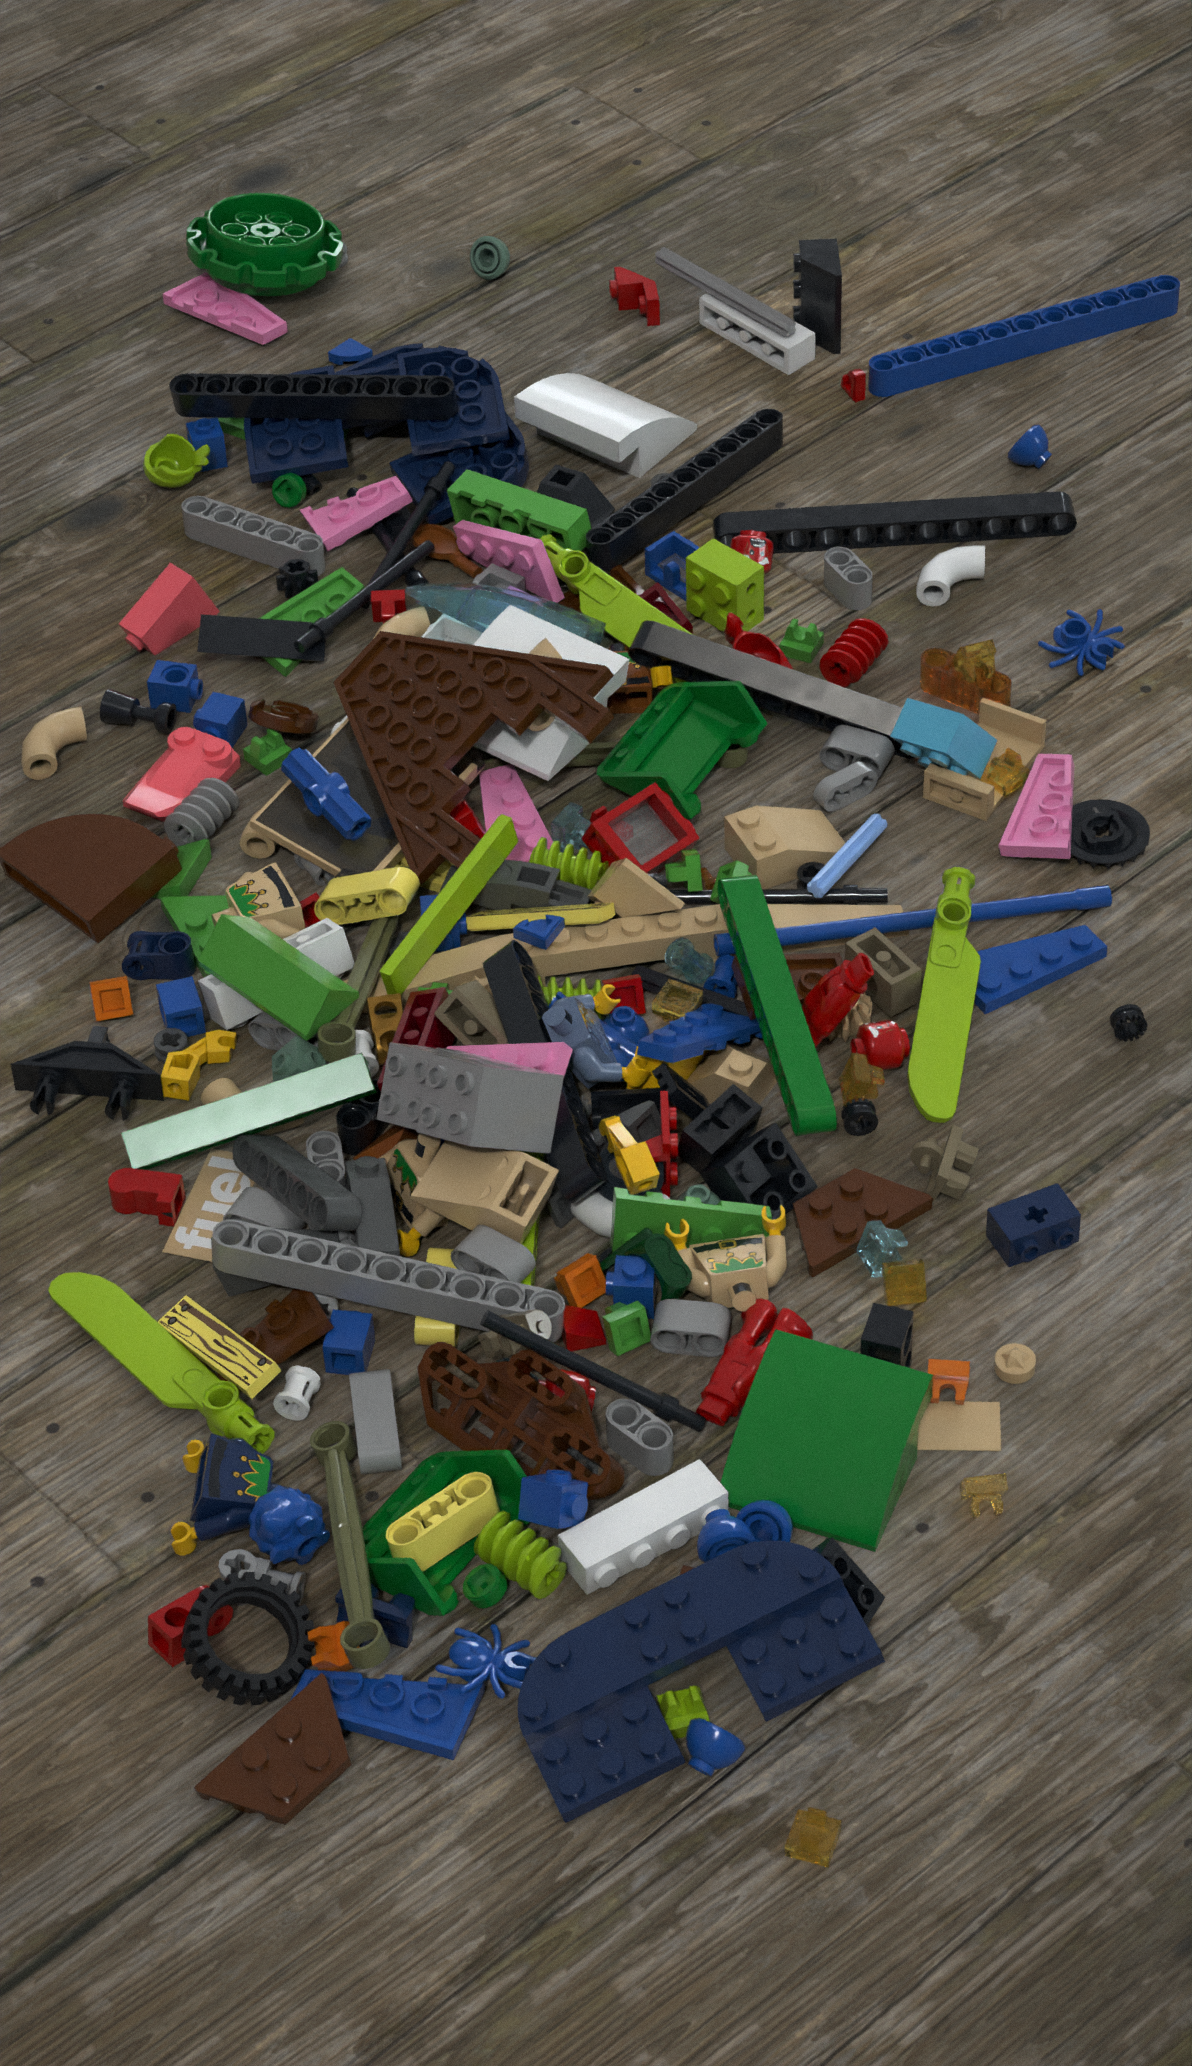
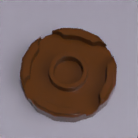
[248,699,319,733]

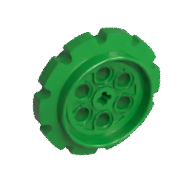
[186,193,343,296]

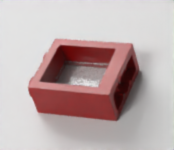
[581,782,700,874]

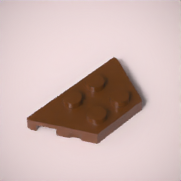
[793,1168,933,1278]
[194,1672,352,1825]

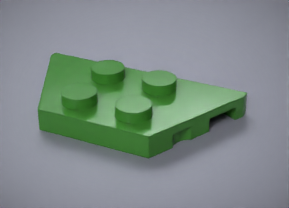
[160,895,229,977]

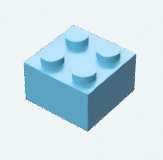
[890,698,997,779]

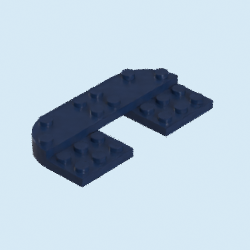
[335,343,529,524]
[244,347,510,484]
[518,1541,885,1823]

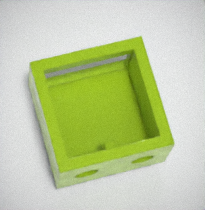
[686,538,764,632]

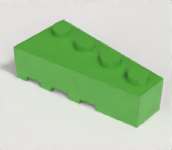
[447,469,592,551]

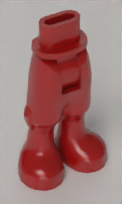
[802,953,874,1048]
[696,1298,813,1426]

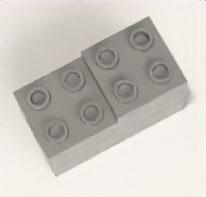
[377,1042,564,1154]

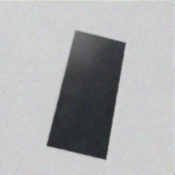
[197,614,326,661]

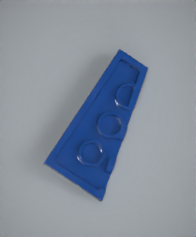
[974,925,1107,1014]
[637,1004,763,1063]
[291,1669,485,1760]

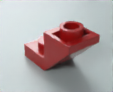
[609,267,660,326]

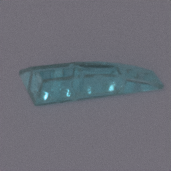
[405,583,606,645]

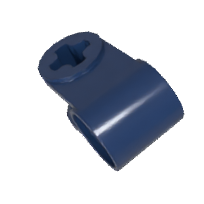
[122,931,196,980]

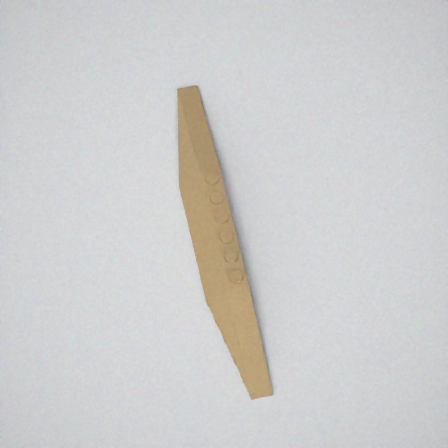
[344,904,909,1013]

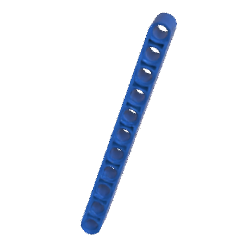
[868,275,1180,397]

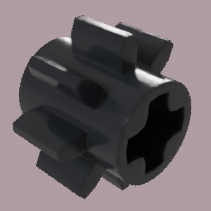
[276,559,318,599]

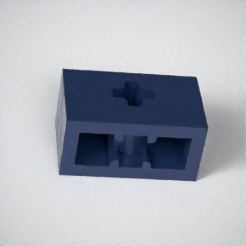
[986,1183,1081,1267]

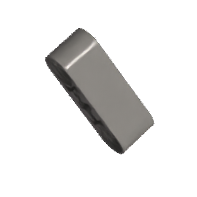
[349,1369,402,1475]

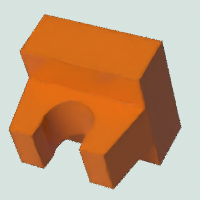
[90,976,133,1021]
[553,1253,606,1308]
[928,1359,970,1405]
[307,1621,359,1672]

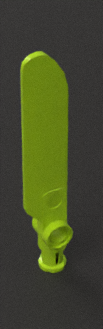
[540,534,693,682]
[907,867,981,1123]
[48,1272,275,1454]

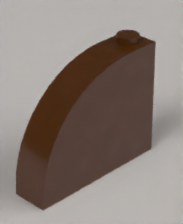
[0,814,182,943]

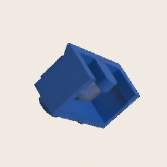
[645,531,700,601]

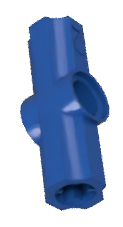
[281,747,372,841]

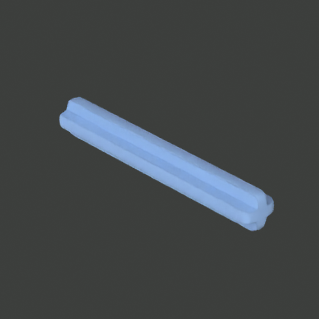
[807,813,887,898]

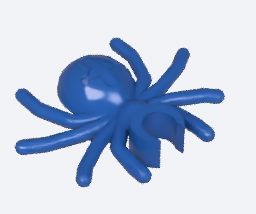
[1038,609,1125,676]
[435,1624,537,1699]

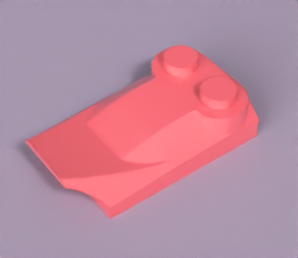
[123,727,241,822]

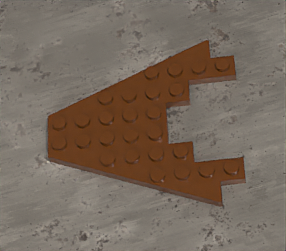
[333,631,614,885]

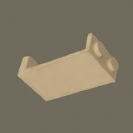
[923,698,1046,821]

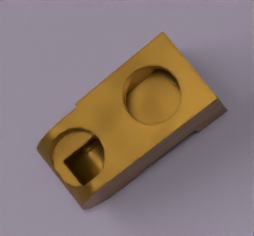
[367,993,403,1065]

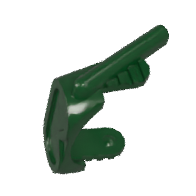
[599,1228,692,1301]

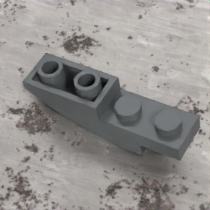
[440,860,592,910]

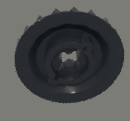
[1070,799,1150,869]

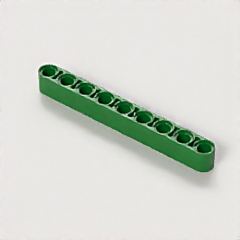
[717,874,837,1136]

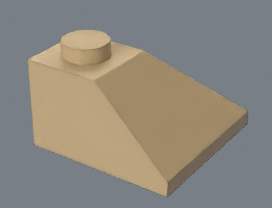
[587,858,685,920]
[687,1042,777,1105]

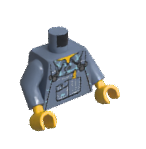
[542,984,651,1088]

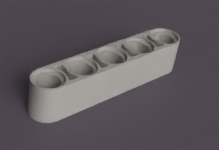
[182,496,325,576]

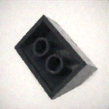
[793,238,842,354]

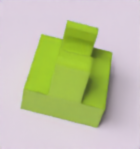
[656,1685,710,1739]

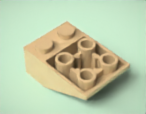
[410,1140,559,1244]

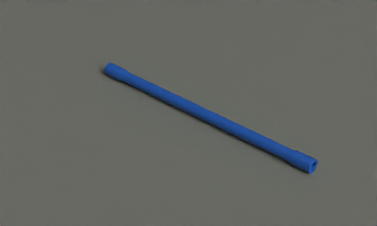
[713,885,1112,956]

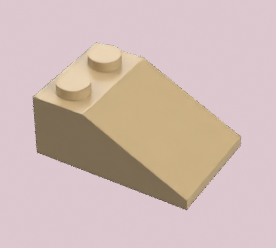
[724,805,845,889]

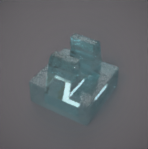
[551,802,591,853]
[856,1220,908,1278]

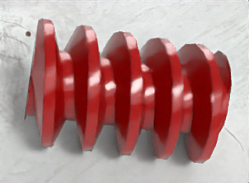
[819,618,889,688]

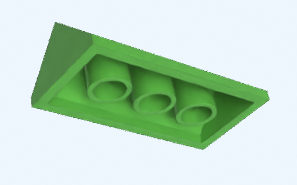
[198,914,359,1041]

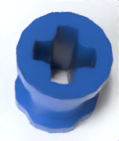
[703,954,737,998]

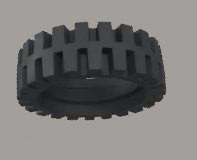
[181,1572,315,1706]

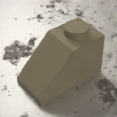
[434,980,508,1046]

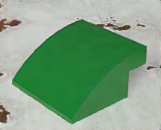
[720,1329,933,1552]

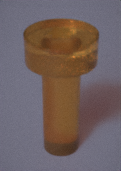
[701,867,716,889]

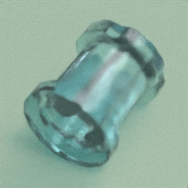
[664,937,714,984]

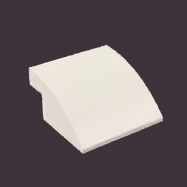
[514,373,697,478]
[473,605,629,781]

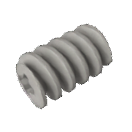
[164,778,240,846]

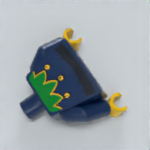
[171,1433,290,1556]

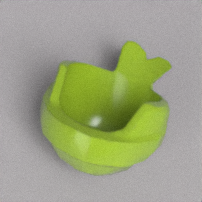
[143,434,210,488]

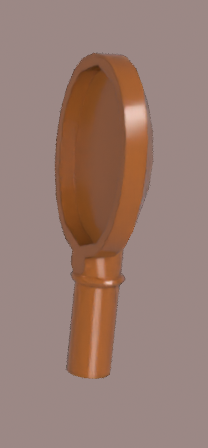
[411,524,483,579]

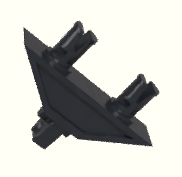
[10,1026,164,1121]

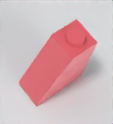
[119,563,220,655]

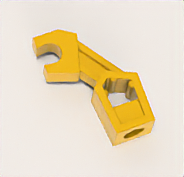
[161,1030,237,1101]
[599,1115,660,1195]

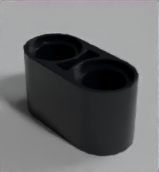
[336,1079,390,1156]

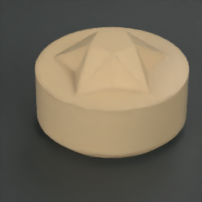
[994,1343,1036,1384]

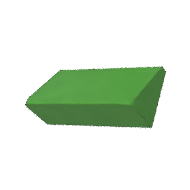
[152,839,212,899]

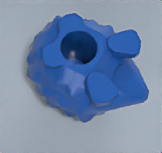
[248,1485,330,1565]

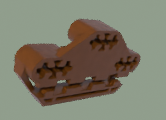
[417,1342,625,1501]

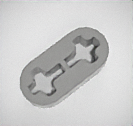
[813,761,878,812]

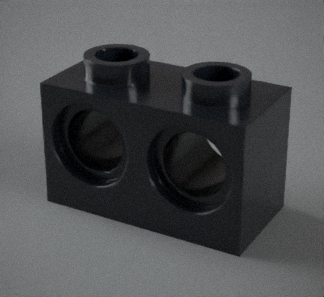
[678,1084,763,1173]
[860,1303,914,1368]

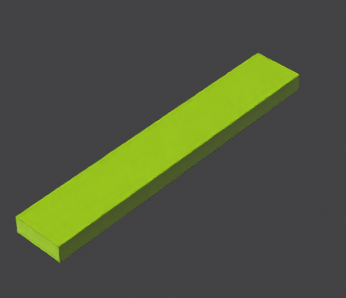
[379,814,519,995]

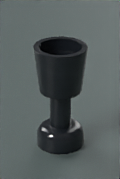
[100,689,177,734]

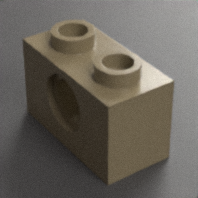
[845,927,922,1017]

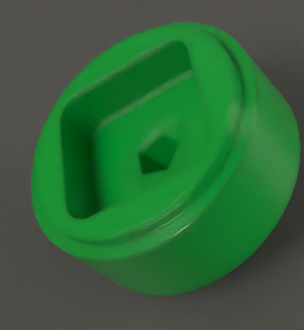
[272,473,306,508]
[463,1564,507,1608]

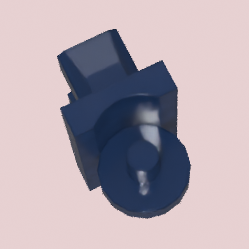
[335,1584,415,1648]

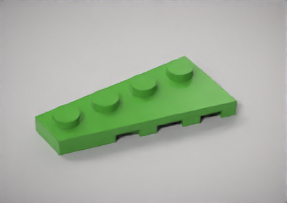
[258,567,364,677]
[610,1187,772,1253]

